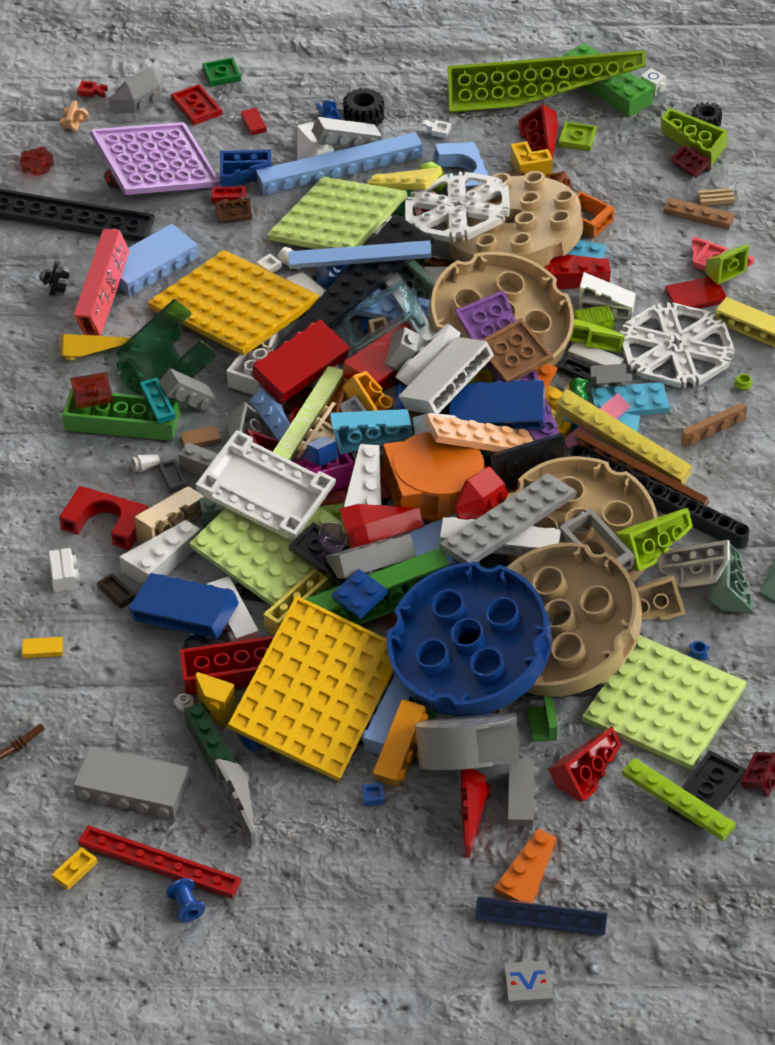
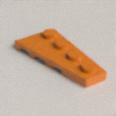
[494,828,557,903]

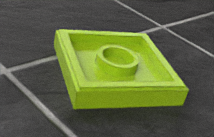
[558,121,597,152]

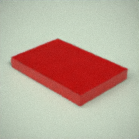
[170,84,223,126]
[665,277,727,309]

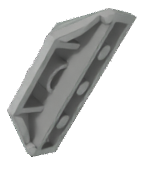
[109,67,163,113]

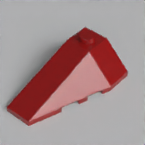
[518,104,558,159]
[339,504,424,548]
[548,726,622,802]

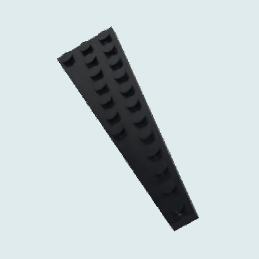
[274,214,434,351]

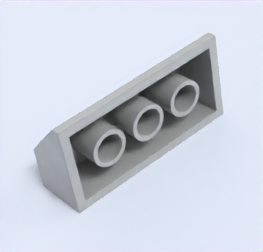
[325,535,416,581]

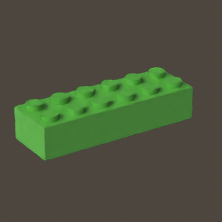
[561,43,654,117]
[62,389,180,441]

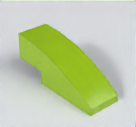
[569,319,625,353]

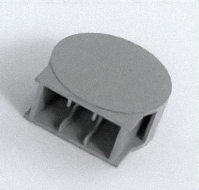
[415,712,520,770]

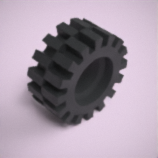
[692,102,722,127]

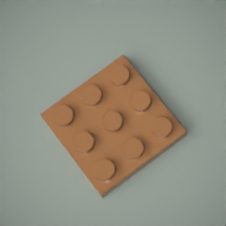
[482,318,553,382]

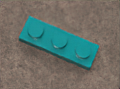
[140,377,176,424]

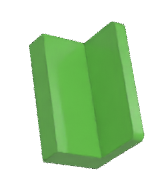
[527,696,558,742]

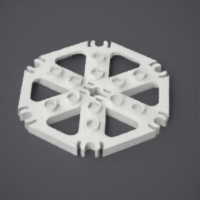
[405,172,510,243]
[620,302,735,388]

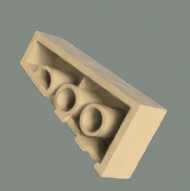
[135,486,204,544]

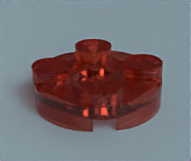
[20,147,54,175]

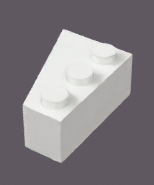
[579,273,636,320]

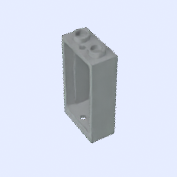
[559,509,635,571]

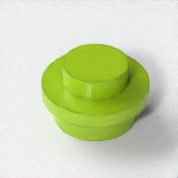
[734,373,753,390]

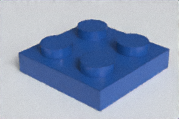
[331,569,388,619]

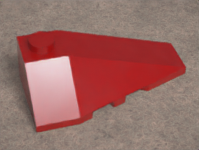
[461,769,491,858]

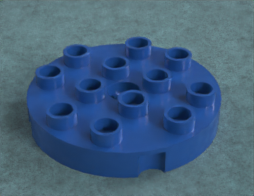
[387,562,552,716]

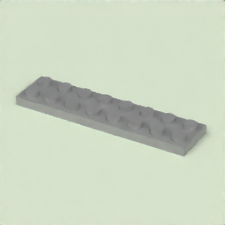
[440,473,576,563]

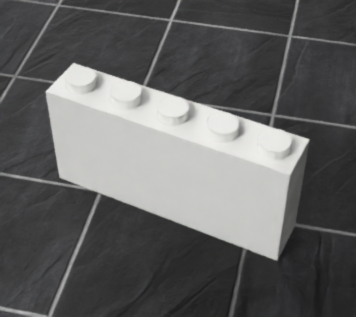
[399,337,494,414]

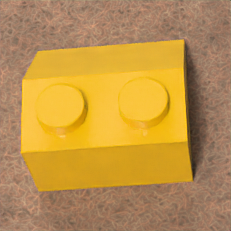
[196,672,236,727]

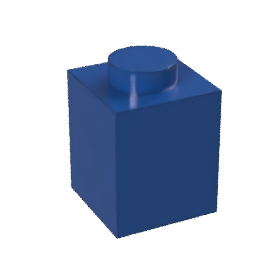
[306,436,339,466]

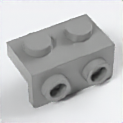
[590,363,632,388]

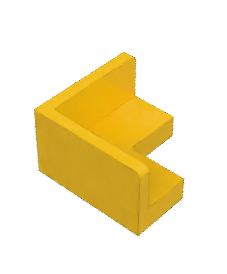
[510,141,553,177]

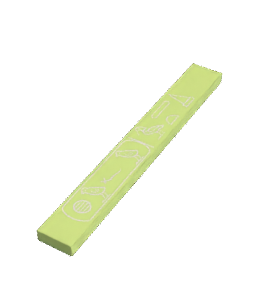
[273,366,344,461]

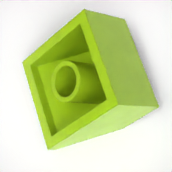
[705,244,749,285]

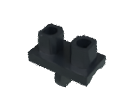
[39,260,70,296]

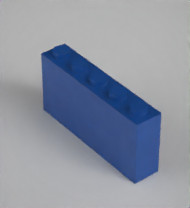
[449,379,546,430]
[128,573,239,639]

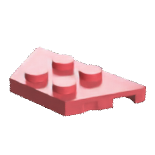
[692,236,754,271]

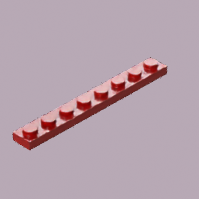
[78,825,242,899]

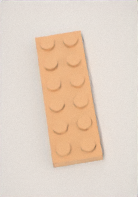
[425,414,533,452]

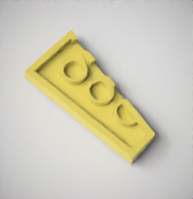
[367,167,442,190]

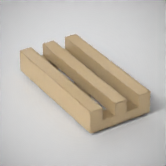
[698,188,735,206]

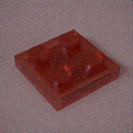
[70,372,113,409]

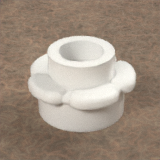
[174,693,194,712]

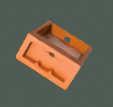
[577,191,615,239]

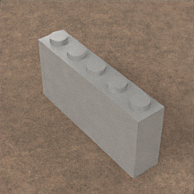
[74,746,190,819]

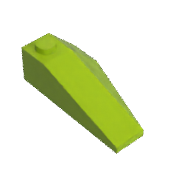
[615,508,693,571]

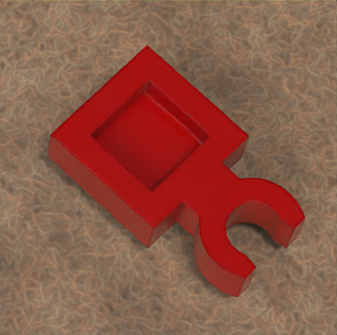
[77,80,108,97]

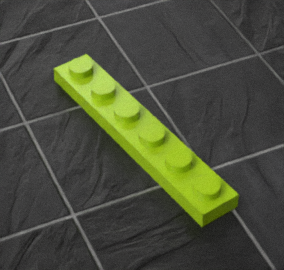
[622,758,736,841]

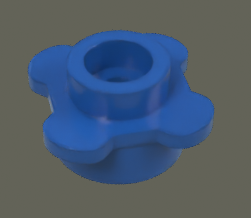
[688,641,709,660]

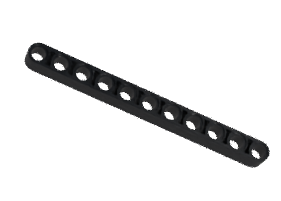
[568,445,750,549]

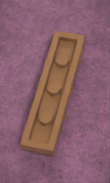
[663,198,735,229]
[681,402,747,447]

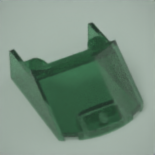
[116,299,218,396]

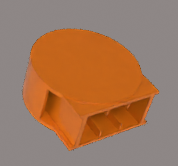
[382,432,484,521]

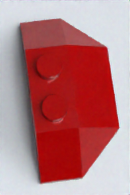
[454,466,508,520]

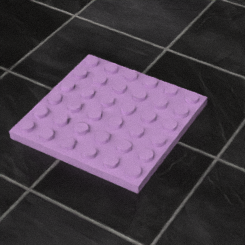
[90,122,220,195]

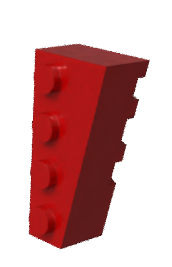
[543,254,611,289]

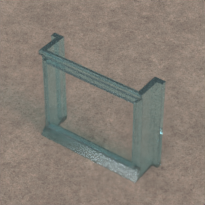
[343,279,426,355]

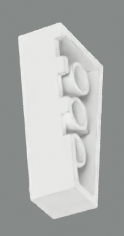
[226,333,278,395]
[340,444,381,522]
[120,520,201,585]

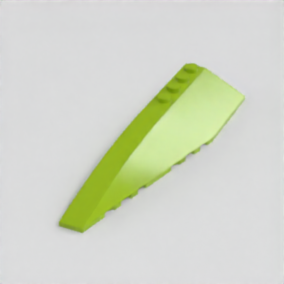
[448,50,646,113]

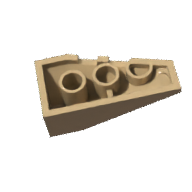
[635,574,686,620]

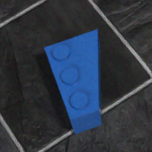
[220,150,272,187]

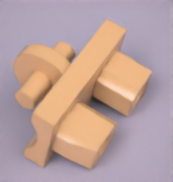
[60,100,89,133]

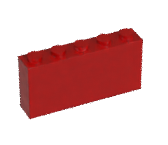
[251,319,350,404]
[343,322,412,392]

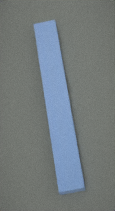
[289,240,431,269]

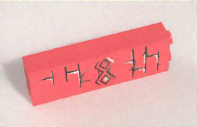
[74,229,130,336]

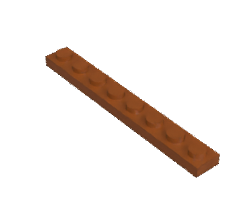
[574,429,710,506]

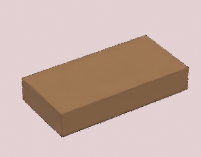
[181,426,221,447]

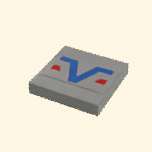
[504,960,553,1005]

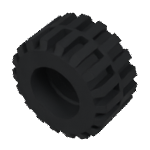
[343,88,384,127]

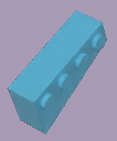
[330,409,414,455]

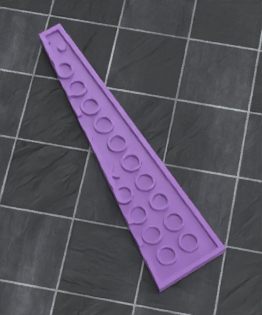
[455,290,570,457]

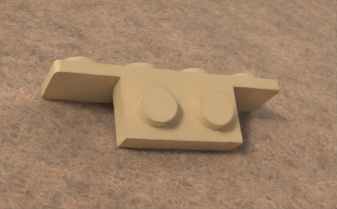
[296,402,336,459]

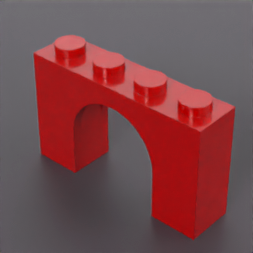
[59,486,148,550]

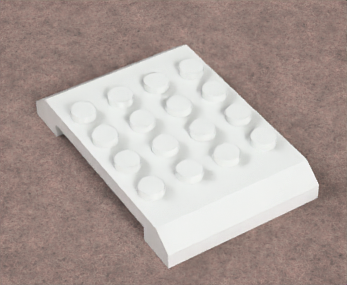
[196,430,336,539]

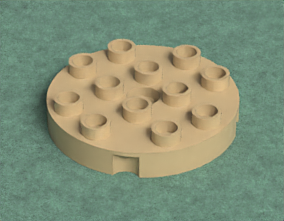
[443,171,583,267]
[427,252,574,382]
[506,456,658,582]
[507,543,642,697]

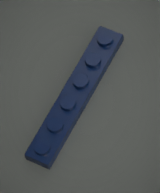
[475,896,607,935]

